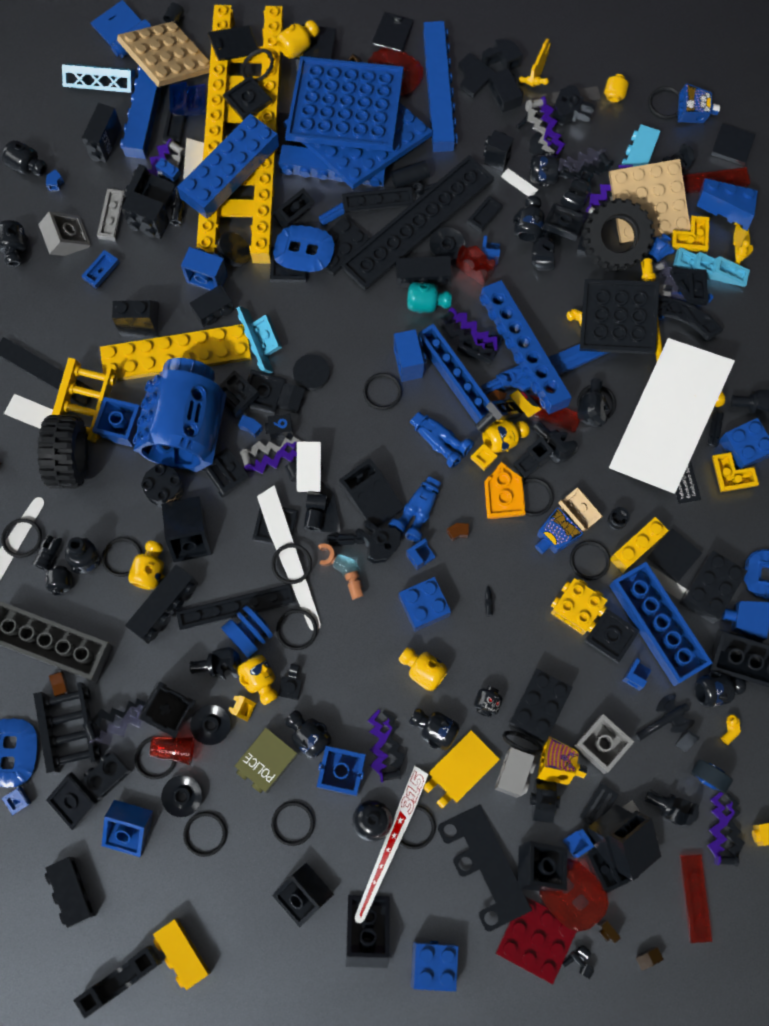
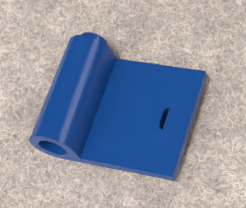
[91,0,152,58]

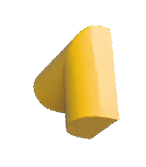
[670,216,710,253]
[712,452,759,493]

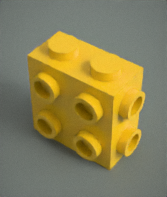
[551,578,607,635]

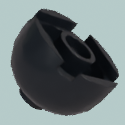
[352,800,393,842]

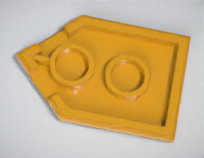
[484,461,526,519]

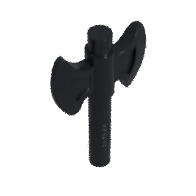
[635,694,695,741]

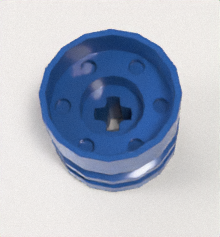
[221,605,274,658]

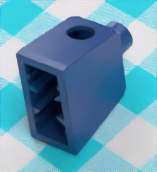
[722,601,769,642]

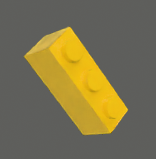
[610,517,669,573]
[153,918,211,990]

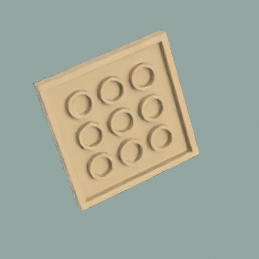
[117,21,210,87]
[608,159,690,244]

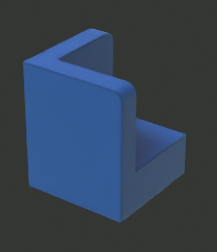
[480,235,500,265]
[406,538,435,570]
[622,658,651,691]
[562,829,594,858]

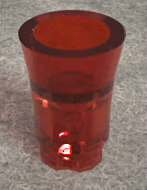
[150,736,195,765]

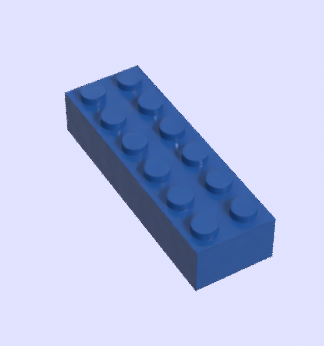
[177,114,279,219]
[609,562,712,686]

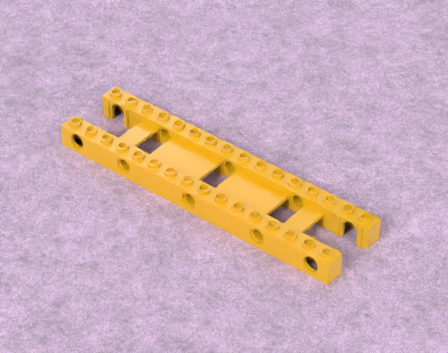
[196,5,284,264]

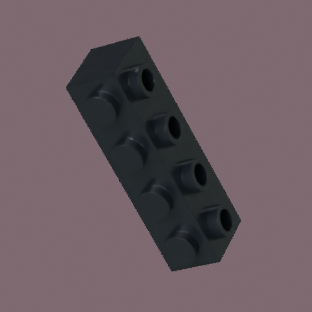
[125,565,198,644]

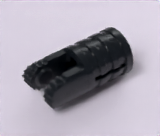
[32,534,62,571]

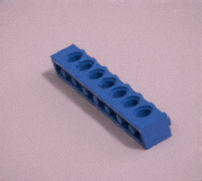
[479,280,572,414]

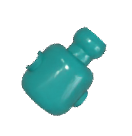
[407,282,452,313]

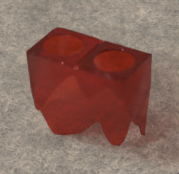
[456,245,495,286]

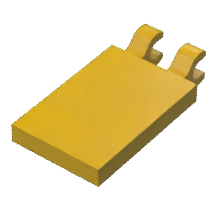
[423,730,500,808]

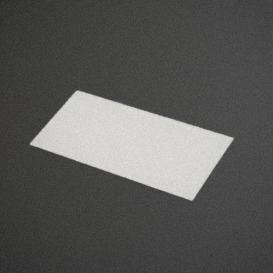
[609,338,735,494]

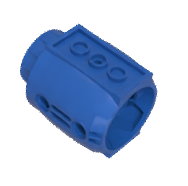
[133,358,227,472]

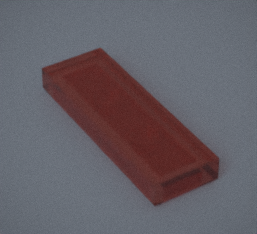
[523,394,580,433]

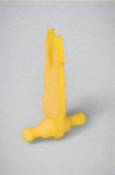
[518,39,551,87]
[733,222,753,265]

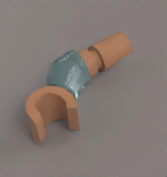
[317,543,363,600]

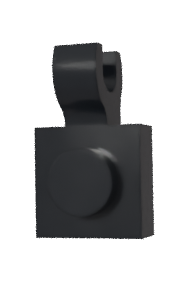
[278,664,302,701]

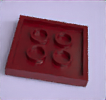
[495,896,579,985]

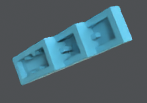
[673,247,750,287]

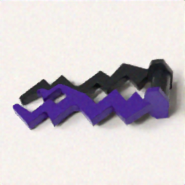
[438,307,497,354]
[368,710,405,782]
[707,792,745,866]

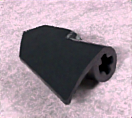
[303,481,341,533]

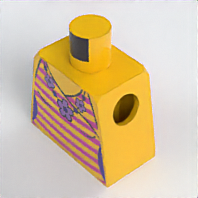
[537,737,588,785]

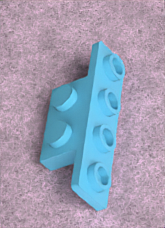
[237,306,282,374]

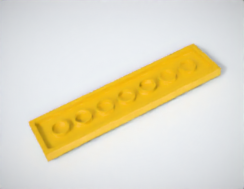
[100,324,251,382]

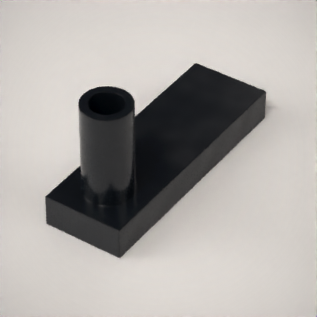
[475,399,523,433]

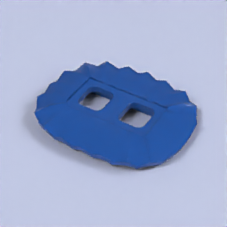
[273,225,334,272]
[744,549,769,600]
[0,718,37,788]

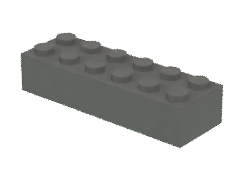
[0,601,113,683]

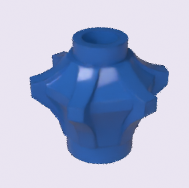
[647,234,675,262]

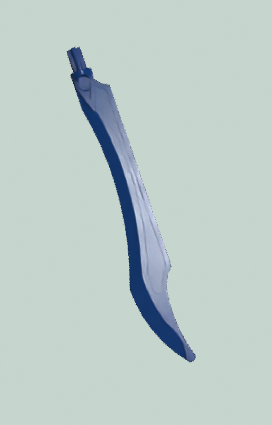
[481,292,713,395]

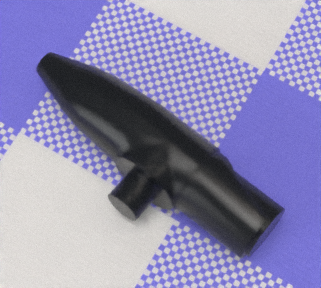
[485,586,493,616]

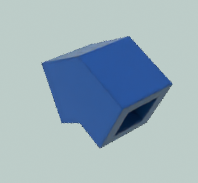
[46,169,65,191]

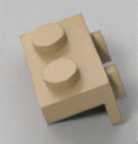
[558,487,603,531]

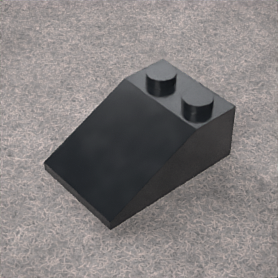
[346,895,390,968]

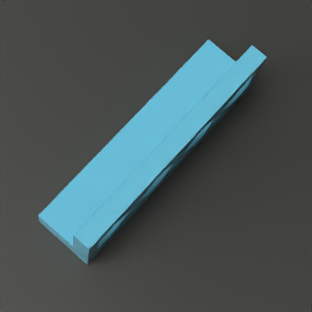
[62,63,135,93]

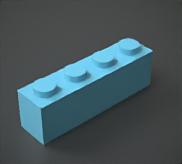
[621,124,661,167]

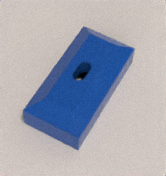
[81,250,120,289]

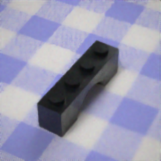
[73,945,162,1019]

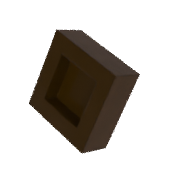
[598,920,621,944]

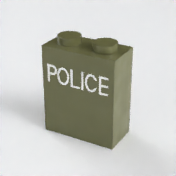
[235,728,298,793]

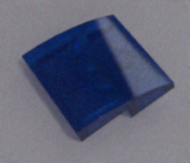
[169,82,207,116]

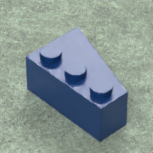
[697,178,758,231]

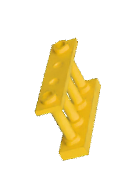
[52,357,117,444]

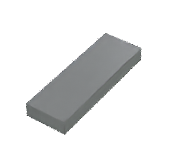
[97,189,125,241]

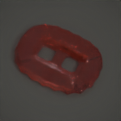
[367,48,423,95]
[539,858,609,932]

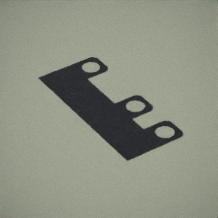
[438,805,532,932]

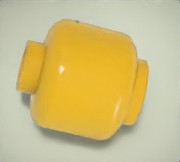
[604,74,629,103]

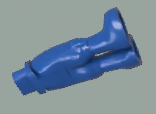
[410,412,474,469]
[388,477,441,542]

